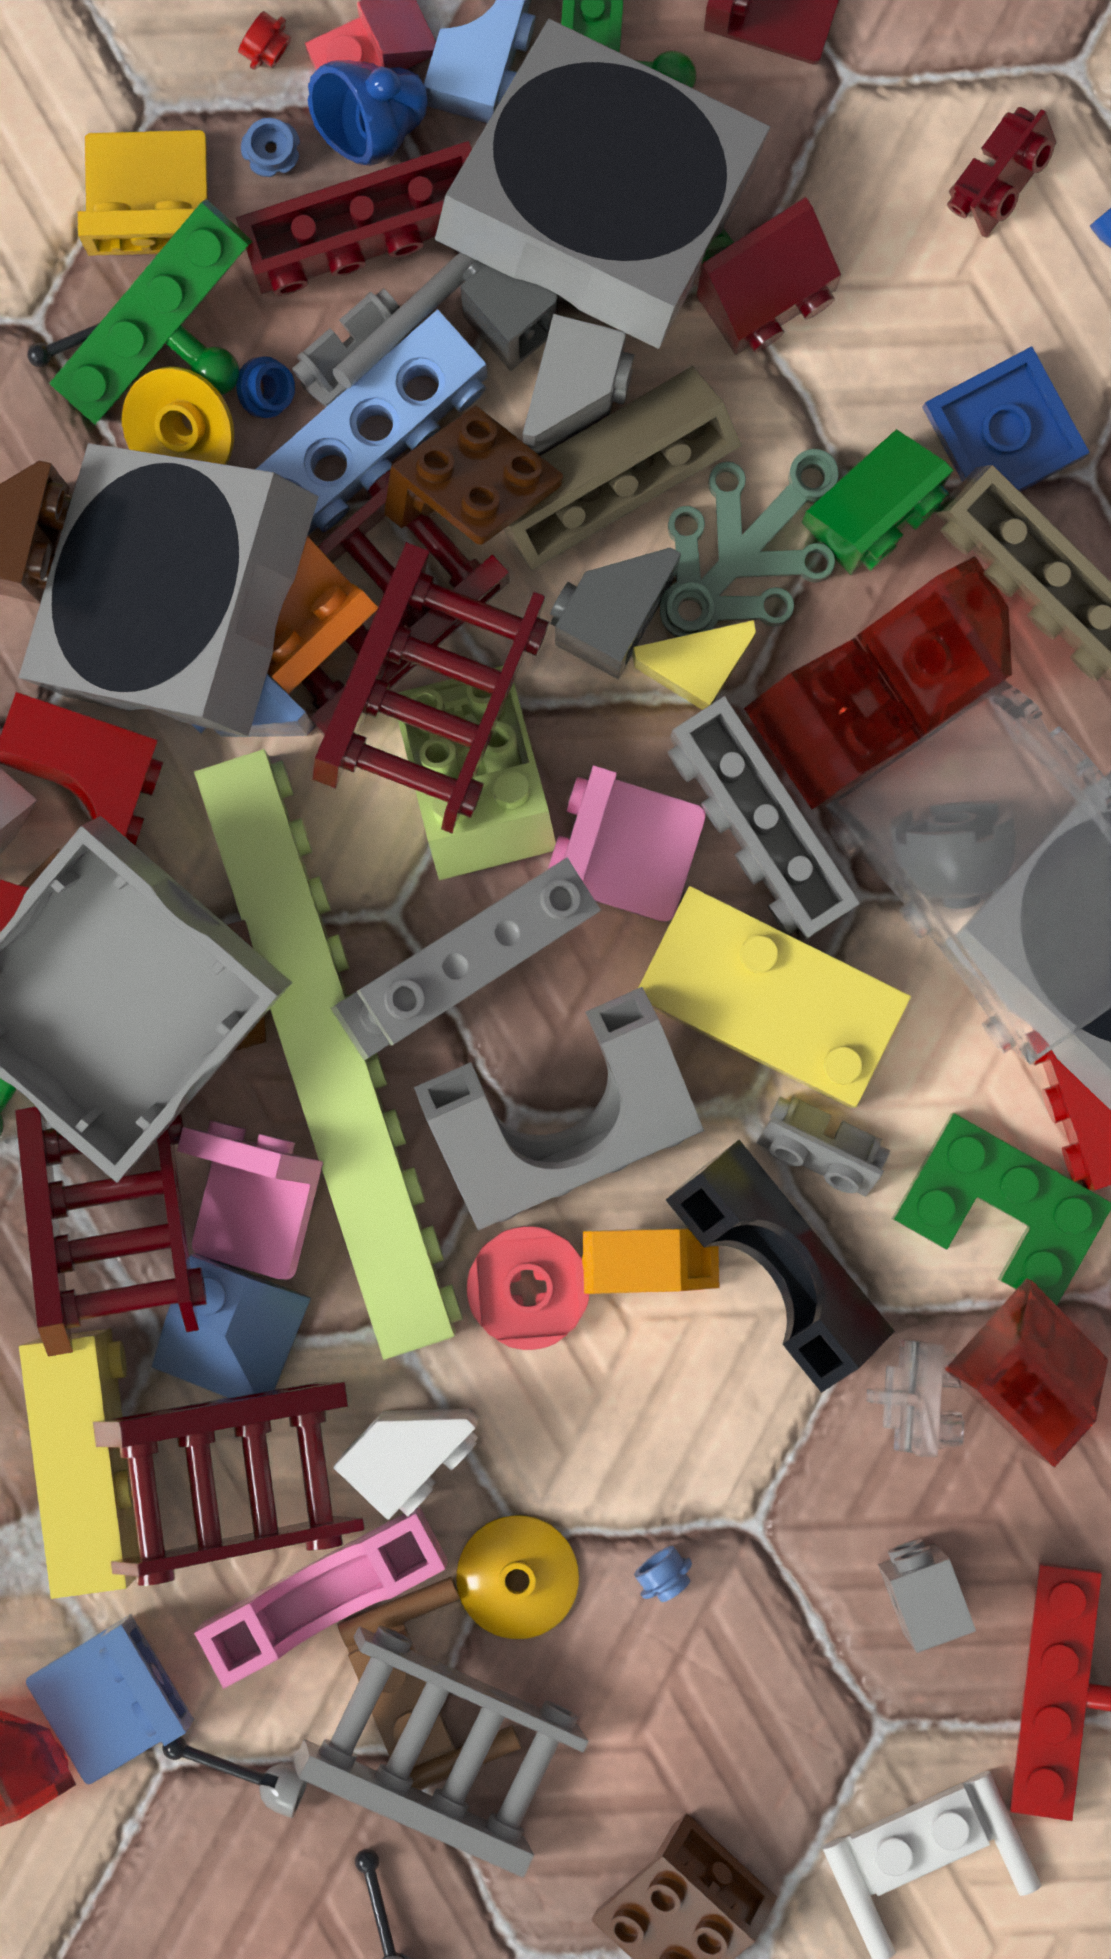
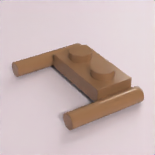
[337,1577,522,1790]

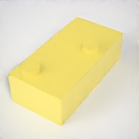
[638,886,911,1108]
[19,1328,140,1599]

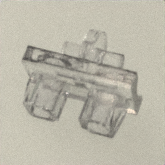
[866,1340,968,1457]

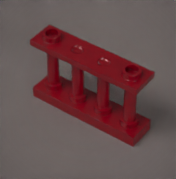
[301,470,510,736]
[312,542,550,834]
[15,1107,207,1357]
[93,1382,365,1586]

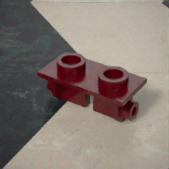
[947,107,1057,238]

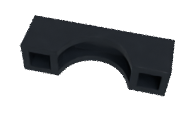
[665,1139,895,1393]

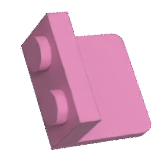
[548,765,705,922]
[177,1121,323,1280]

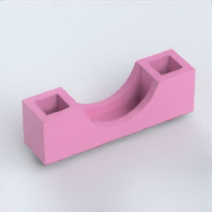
[194,1506,448,1689]

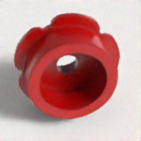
[238,11,292,70]

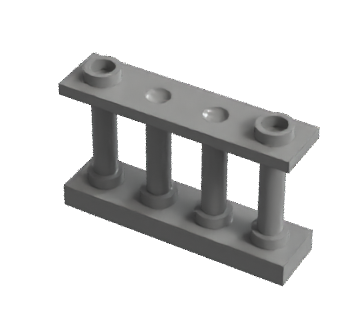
[331,857,601,1060]
[293,1626,589,1878]

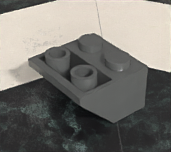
[460,260,559,371]

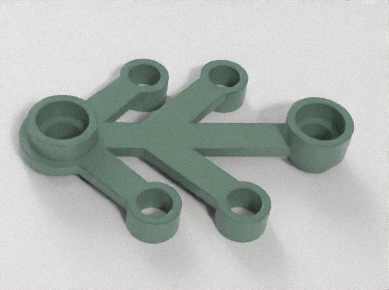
[660,449,839,637]

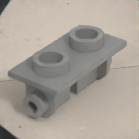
[292,288,417,407]
[756,1096,890,1197]

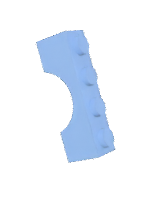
[424,0,536,123]

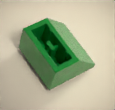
[802,429,954,575]

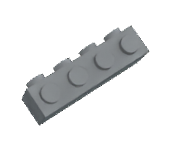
[668,696,860,942]

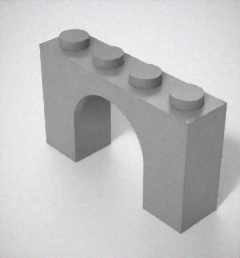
[414,987,704,1231]

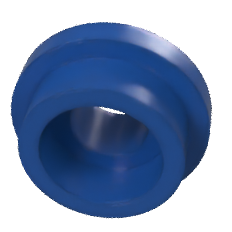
[236,356,295,418]

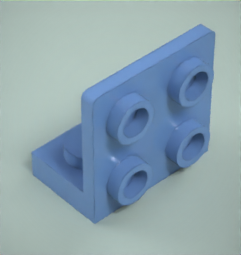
[26,1614,194,1784]

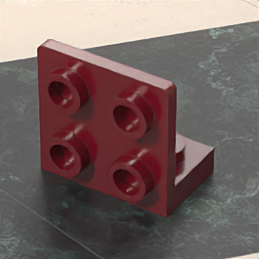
[704,0,839,65]

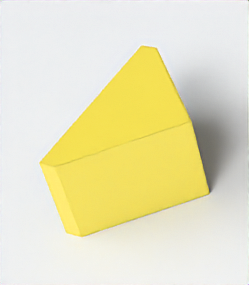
[632,620,756,710]

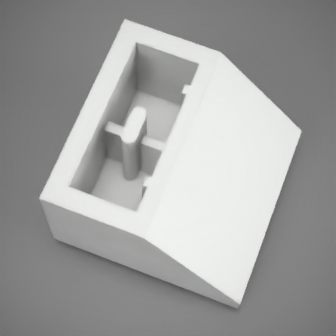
[333,1408,478,1520]

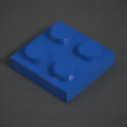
[922,346,1090,492]

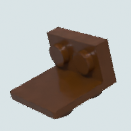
[384,405,563,545]
[592,1813,777,1959]

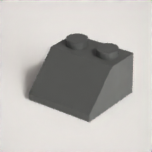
[550,547,681,680]

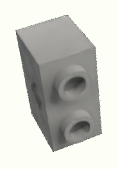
[878,1539,976,1653]

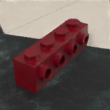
[235,141,472,296]

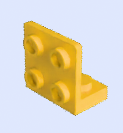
[77,130,208,256]

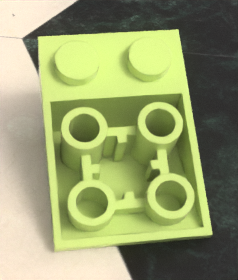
[398,665,556,880]

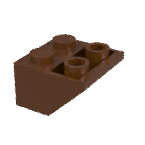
[0,460,72,604]

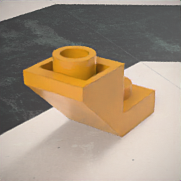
[582,1228,720,1294]

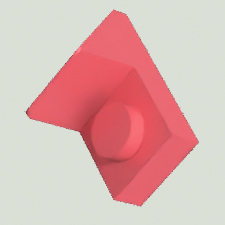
[305,0,436,70]

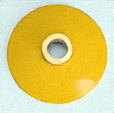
[122,367,234,465]
[456,1515,579,1639]

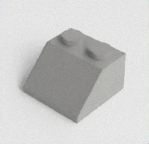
[523,314,634,456]

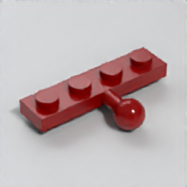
[1010,1562,1111,1821]

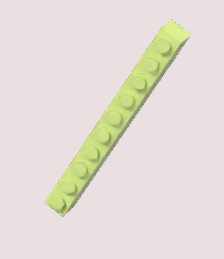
[194,749,463,1360]

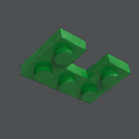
[891,1113,1111,1311]

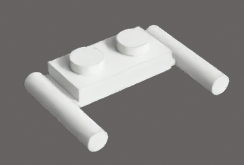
[822,1771,1042,1959]

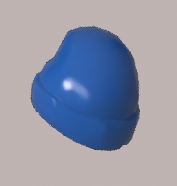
[307,60,428,166]

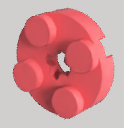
[467,1226,589,1350]

